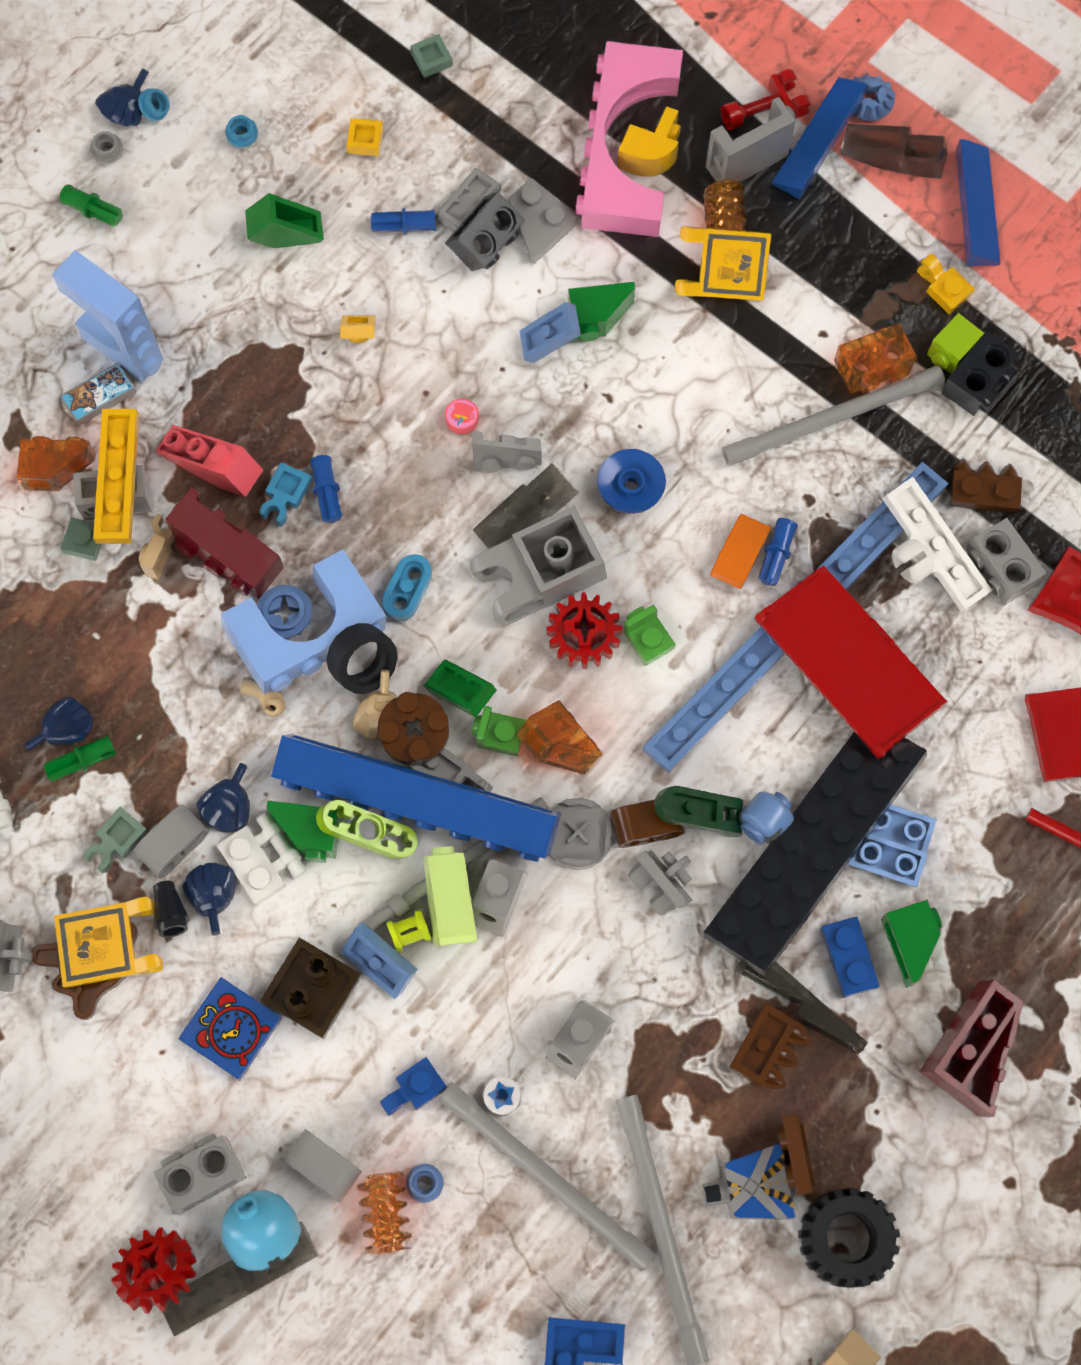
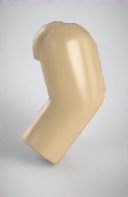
[240,677,285,717]

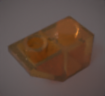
[17,436,96,491]
[516,700,603,775]

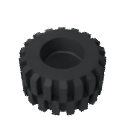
[798,1188,900,1288]

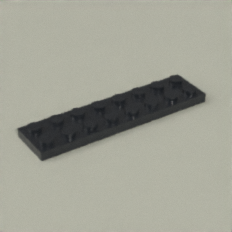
[704,732,927,977]

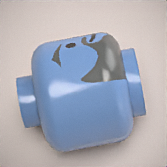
[741,791,794,845]

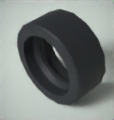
[326,623,398,694]

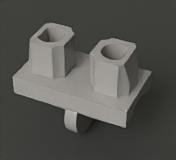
[628,850,693,916]
[0,920,33,992]

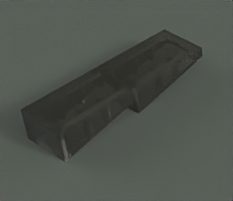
[734,960,868,1054]
[163,1221,319,1337]

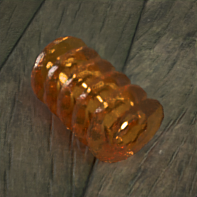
[703,179,746,231]
[357,1171,413,1255]

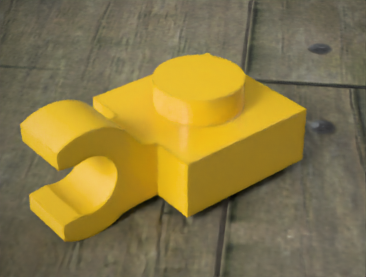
[917,253,975,315]

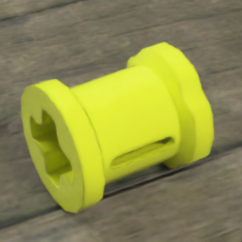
[386,909,432,953]

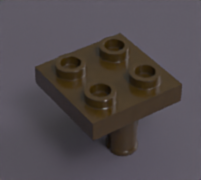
[260,937,362,1039]

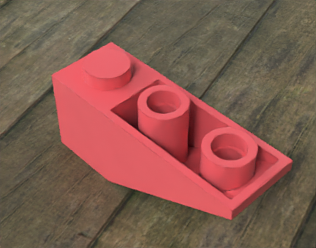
[155,425,263,497]

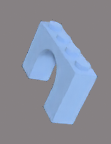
[52,250,164,383]
[221,550,386,694]

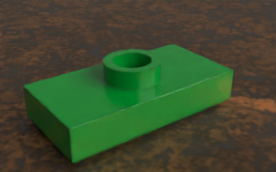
[423,659,497,718]

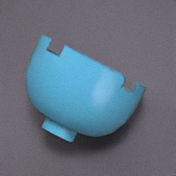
[221,1190,301,1271]

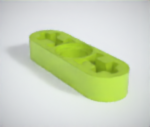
[316,800,418,860]

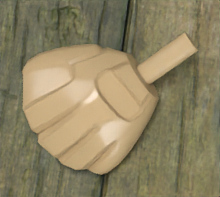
[352,670,406,740]

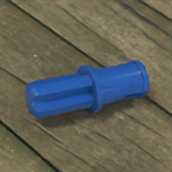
[370,208,436,235]
[310,455,342,524]
[758,518,798,586]

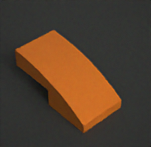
[710,513,772,590]

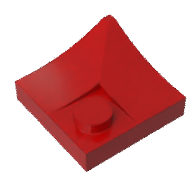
[1027,546,1081,635]

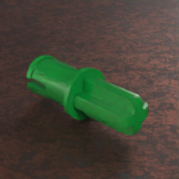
[59,184,123,226]
[44,735,117,781]

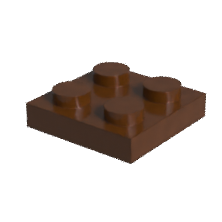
[777,1114,817,1196]

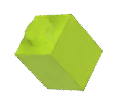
[927,313,985,374]

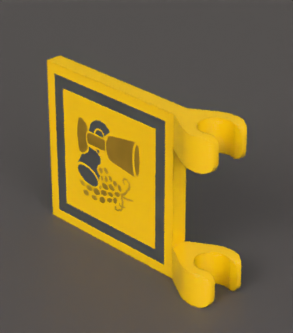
[675,226,771,301]
[54,897,163,988]

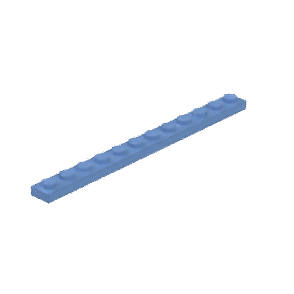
[643,462,948,774]

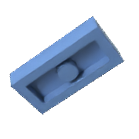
[519,302,581,363]
[340,923,418,999]

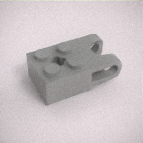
[470,505,607,625]

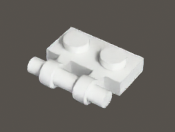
[216,812,307,907]

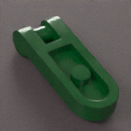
[654,786,743,837]

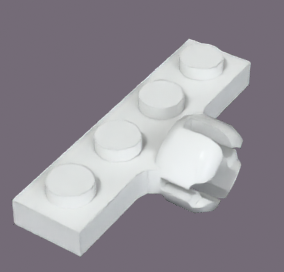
[882,477,992,611]

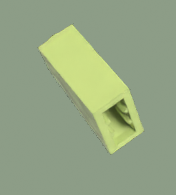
[423,846,477,946]

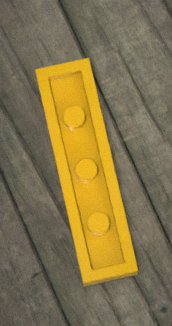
[93,409,139,544]

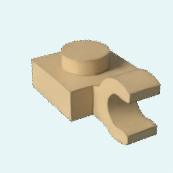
[139,514,175,580]

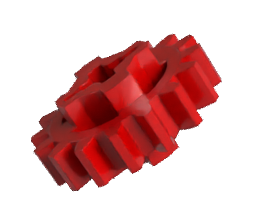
[546,592,622,669]
[111,1227,197,1314]

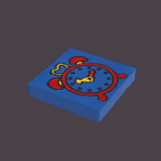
[178,977,283,1081]

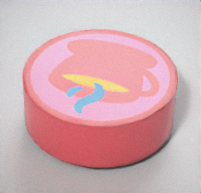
[445,399,479,434]

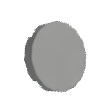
[550,798,614,870]

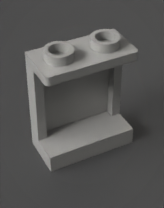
[706,97,796,191]

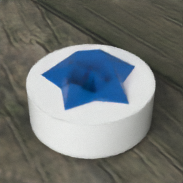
[483,1077,521,1116]

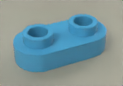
[382,554,432,622]

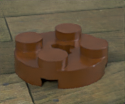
[378,692,449,765]

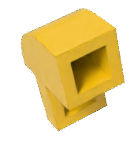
[617,106,681,177]

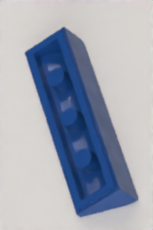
[772,77,868,200]
[956,139,1001,266]

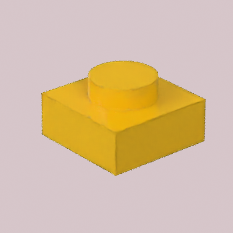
[346,118,384,156]
[340,315,376,343]

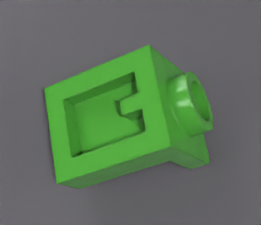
[623,605,676,666]
[472,706,527,757]

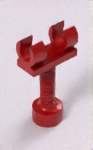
[721,69,812,131]

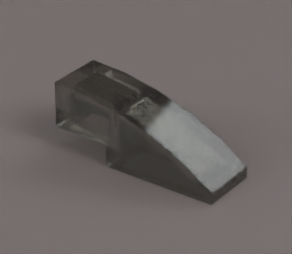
[840,124,948,179]
[473,463,580,549]

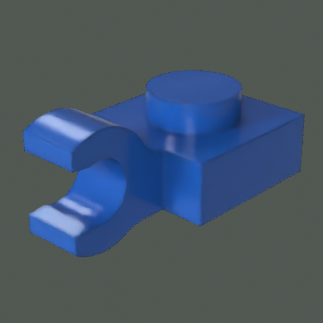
[380,1057,447,1116]

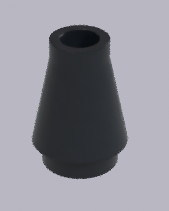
[153,880,190,938]

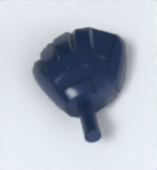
[95,68,149,127]
[25,697,93,751]
[196,763,250,833]
[182,863,236,936]

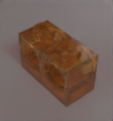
[834,323,917,394]

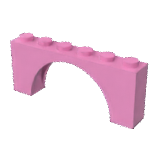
[576,41,683,237]

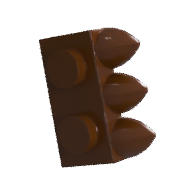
[950,458,1022,514]
[729,1003,811,1089]

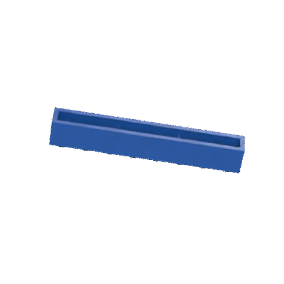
[271,734,562,862]

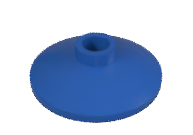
[597,449,666,514]

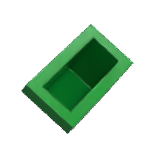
[245,193,324,248]
[568,282,635,341]
[266,800,342,863]
[880,900,942,988]

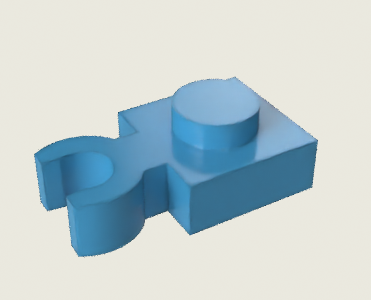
[260,462,313,527]

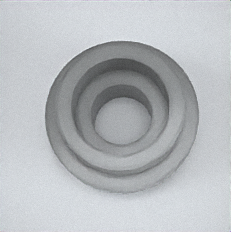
[90,131,123,164]

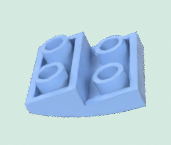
[848,805,937,888]

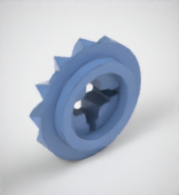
[853,73,895,121]
[258,585,313,640]

